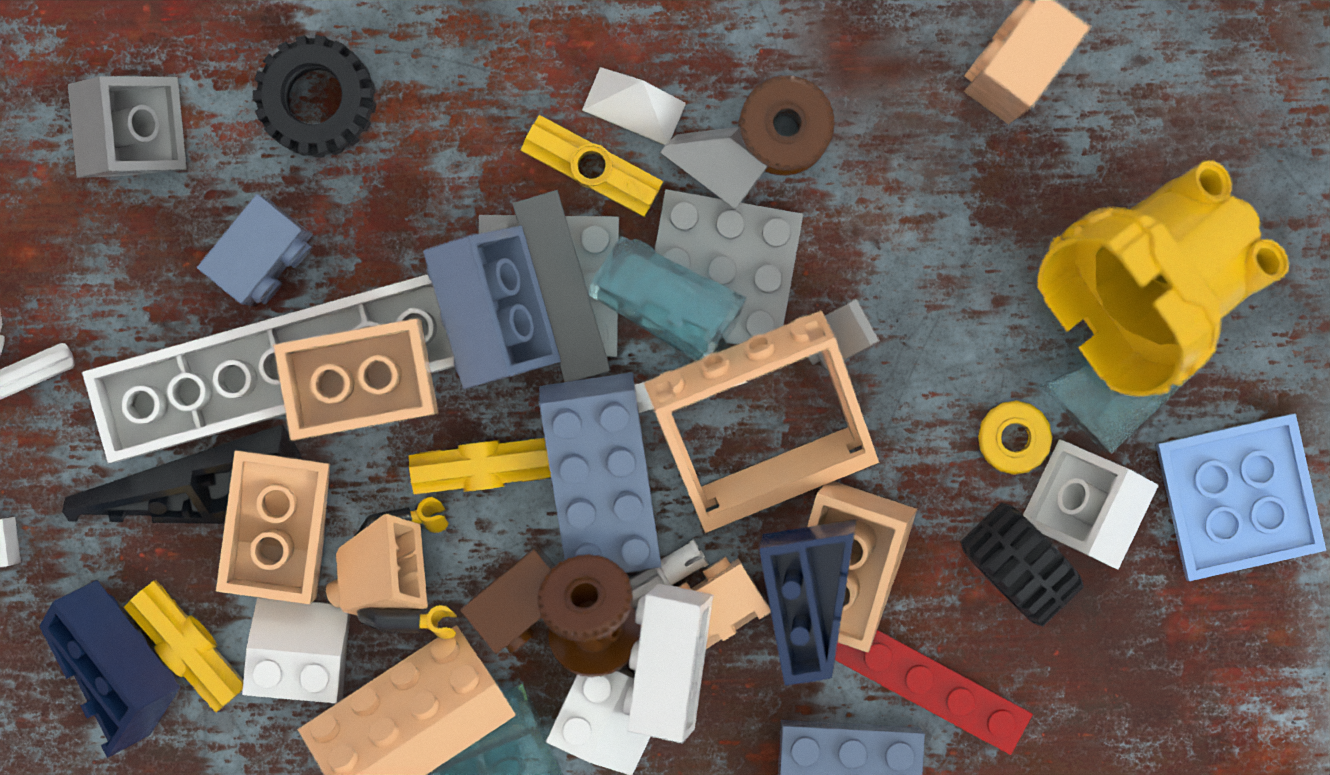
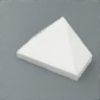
[582,67,686,145]

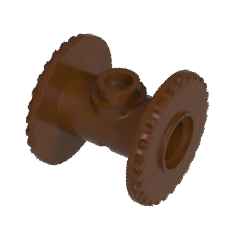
[738,75,835,176]
[537,554,641,677]

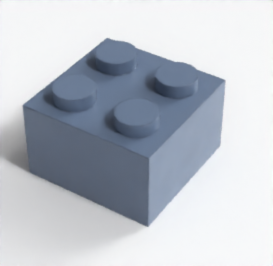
[197,194,313,307]

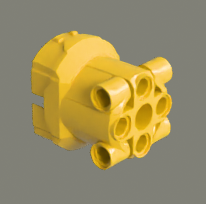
[1037,160,1289,396]

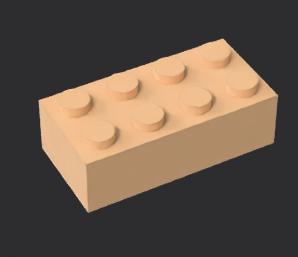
[964,0,1090,125]
[298,625,516,775]

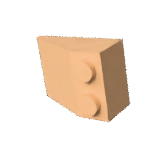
[216,450,330,604]
[807,481,917,652]

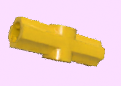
[520,115,663,217]
[409,438,551,495]
[124,580,244,713]

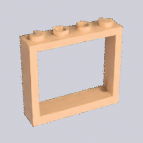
[644,310,879,533]

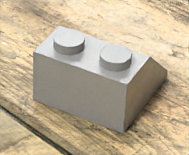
[68,76,187,178]

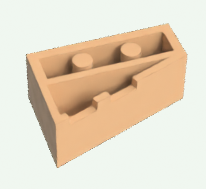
[641,557,771,649]

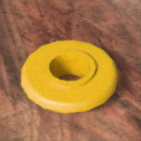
[978,400,1052,475]

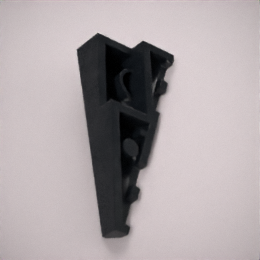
[62,424,302,524]

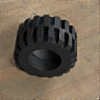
[253,35,376,158]
[960,502,1084,627]

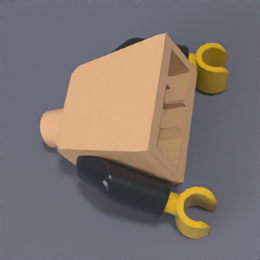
[326,497,457,639]

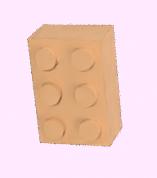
[273,318,438,440]

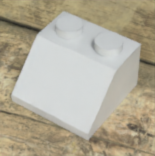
[1023,439,1159,569]
[242,597,350,703]
[546,668,651,775]

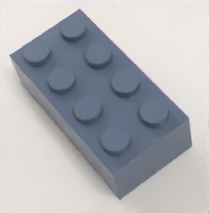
[539,372,662,573]

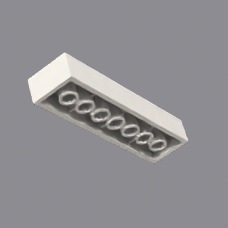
[82,274,454,463]

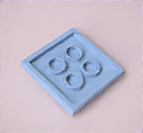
[1156,413,1326,581]

